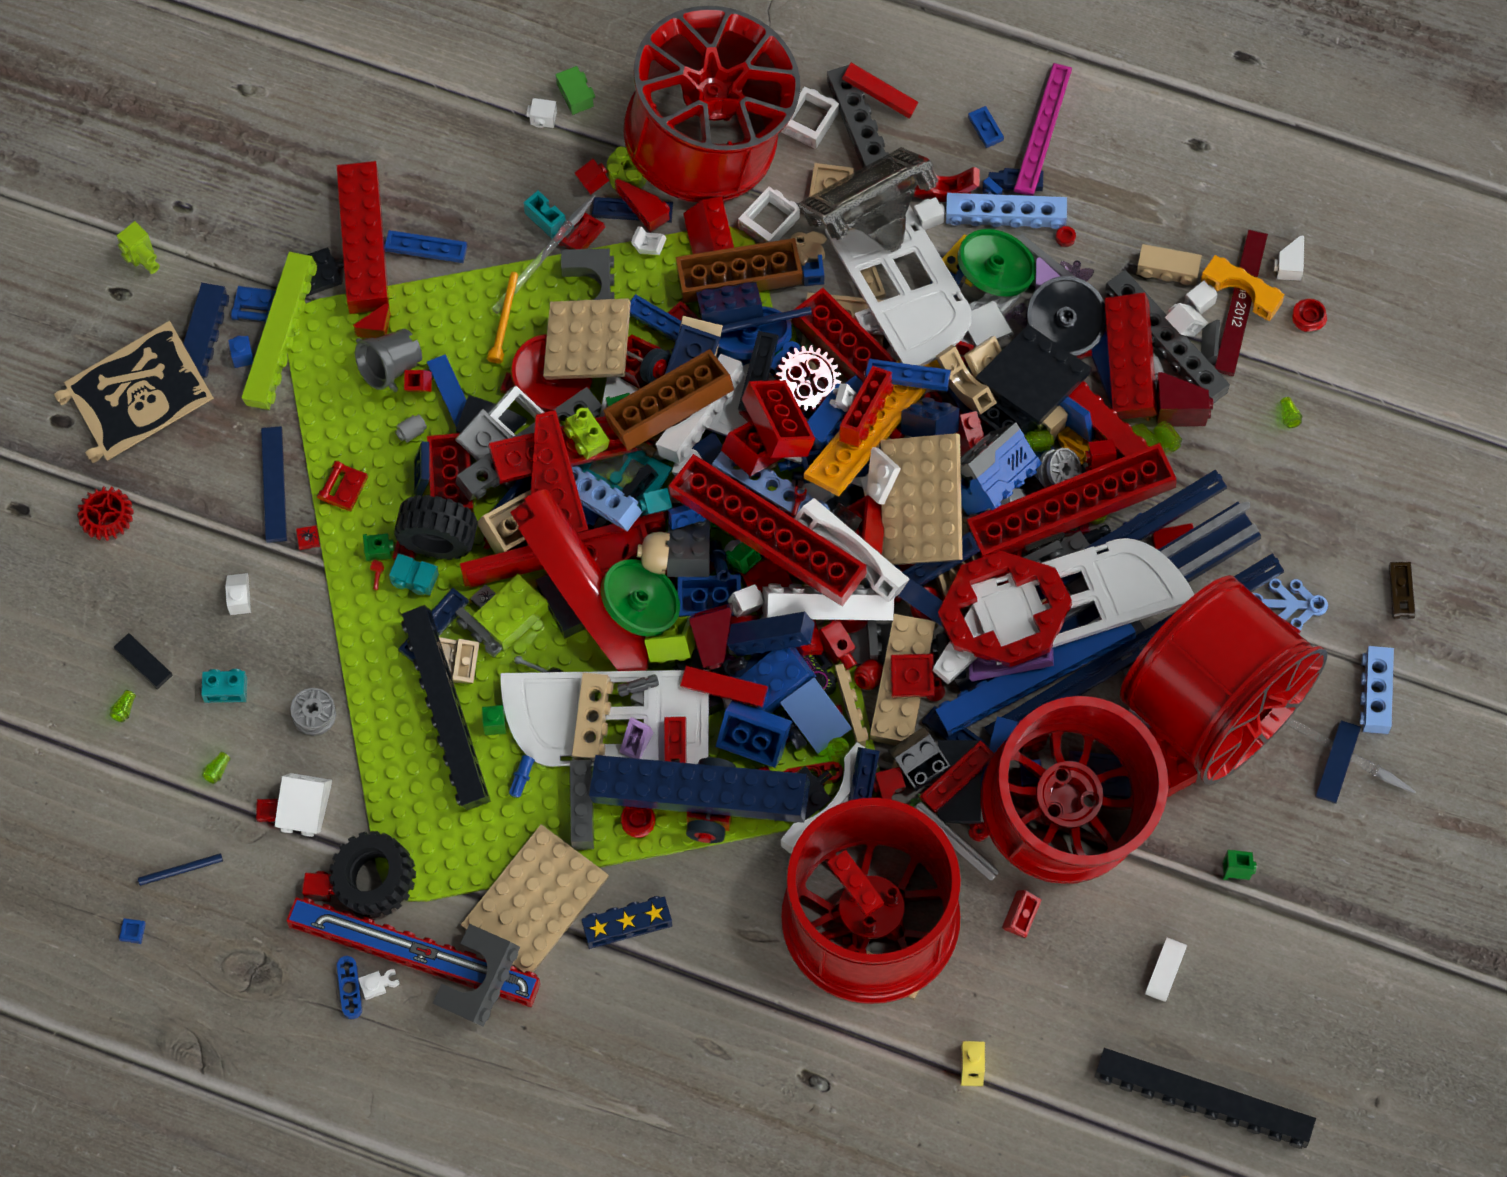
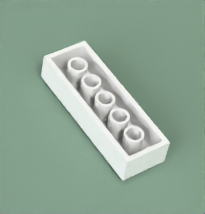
[762,583,894,620]

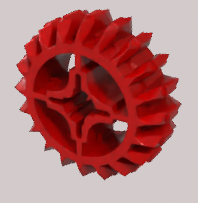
[77,486,134,541]

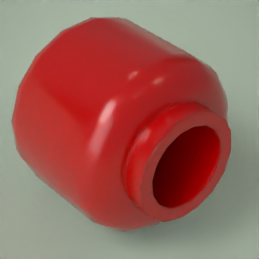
[854,659,883,691]

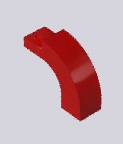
[909,167,980,202]

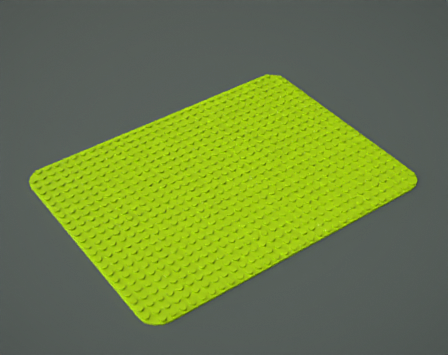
[288,226,880,902]

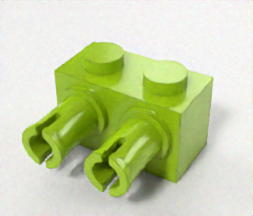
[116,221,160,274]
[564,407,610,460]

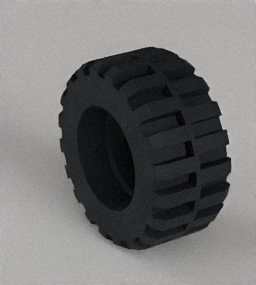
[394,495,478,560]
[329,831,416,918]

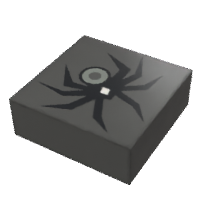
[471,584,496,609]

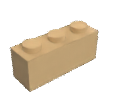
[1136,244,1202,285]

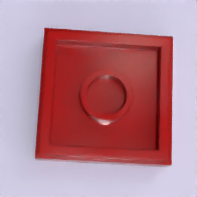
[891,654,934,698]

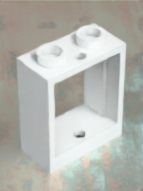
[781,86,839,149]
[738,187,800,244]
[488,386,545,437]

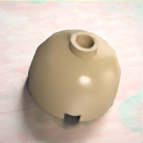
[637,532,670,574]

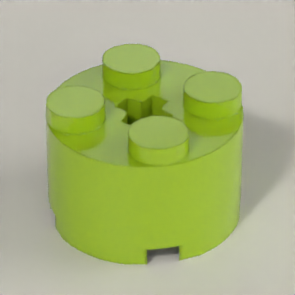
[607,146,647,189]

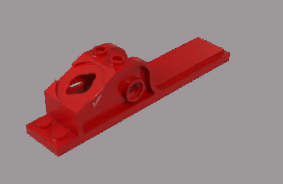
[460,511,666,588]

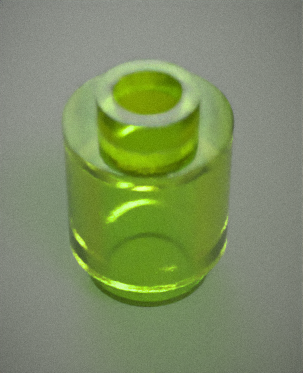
[1153,421,1182,452]
[1132,423,1159,447]
[1024,430,1054,452]
[827,737,849,764]

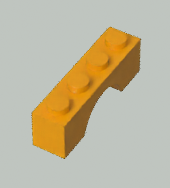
[1201,255,1285,322]

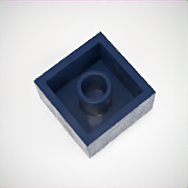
[901,398,959,437]

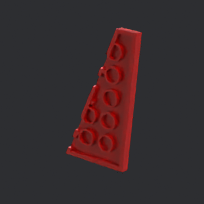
[528,410,588,546]

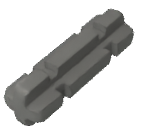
[617,674,659,697]

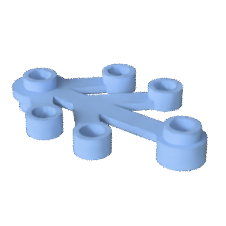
[1253,578,1328,631]

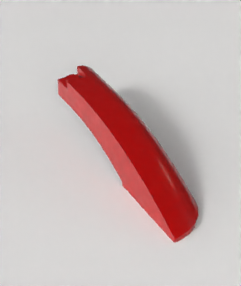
[510,489,649,683]

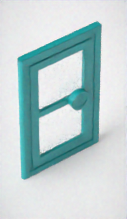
[577,450,673,494]

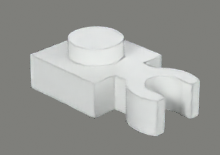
[358,969,399,1000]

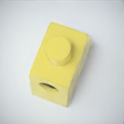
[961,1041,985,1086]

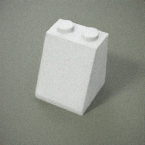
[274,773,332,837]

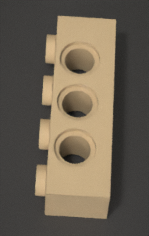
[572,673,613,762]

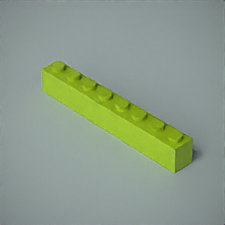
[242,252,317,410]

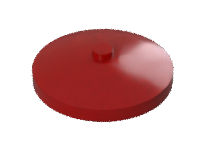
[511,334,592,412]

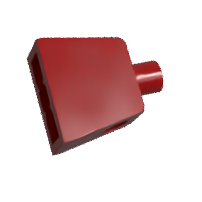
[819,620,857,670]

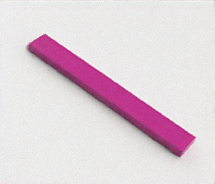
[1014,63,1072,196]

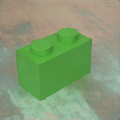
[555,66,595,115]

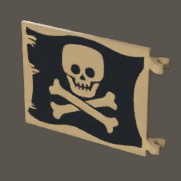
[54,321,214,463]

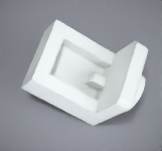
[631,226,667,255]

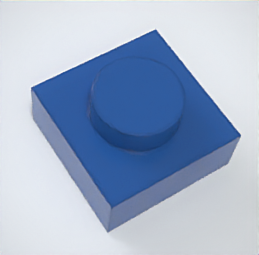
[982,177,1003,195]

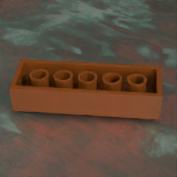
[676,238,802,303]
[603,349,735,451]

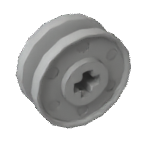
[1037,448,1081,488]
[290,688,336,736]

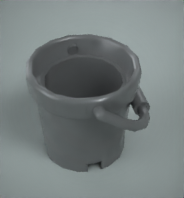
[355,329,422,392]

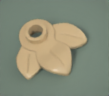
[790,231,827,266]

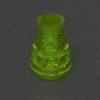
[1280,397,1302,428]
[109,690,136,722]
[202,752,231,784]

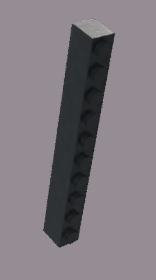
[401,605,491,811]
[1094,1048,1316,1149]

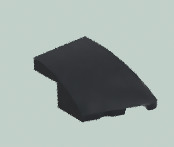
[455,395,527,433]

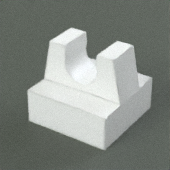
[830,384,857,412]

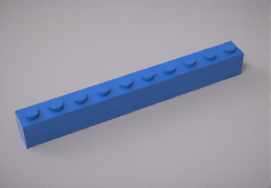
[936,623,1136,736]

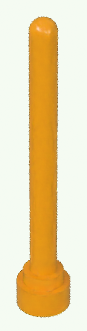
[487,272,518,364]

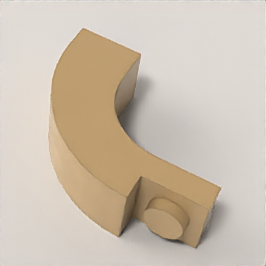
[936,345,996,415]

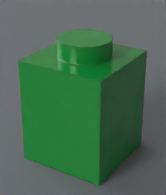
[482,705,506,736]

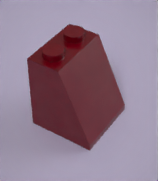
[1156,372,1213,427]
[689,603,733,670]

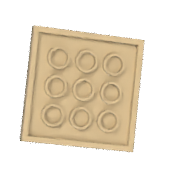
[543,298,631,379]

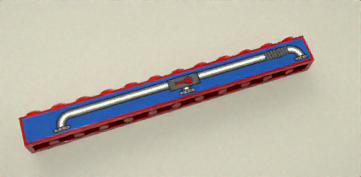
[286,897,541,1008]

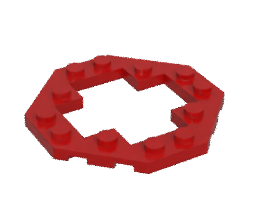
[938,551,1072,668]

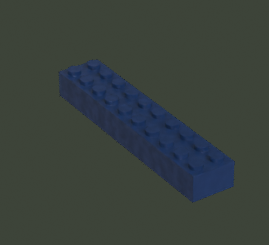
[589,755,810,823]

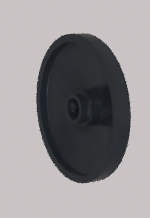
[1026,276,1107,356]

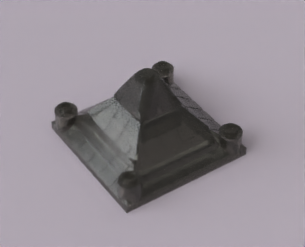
[797,147,938,252]

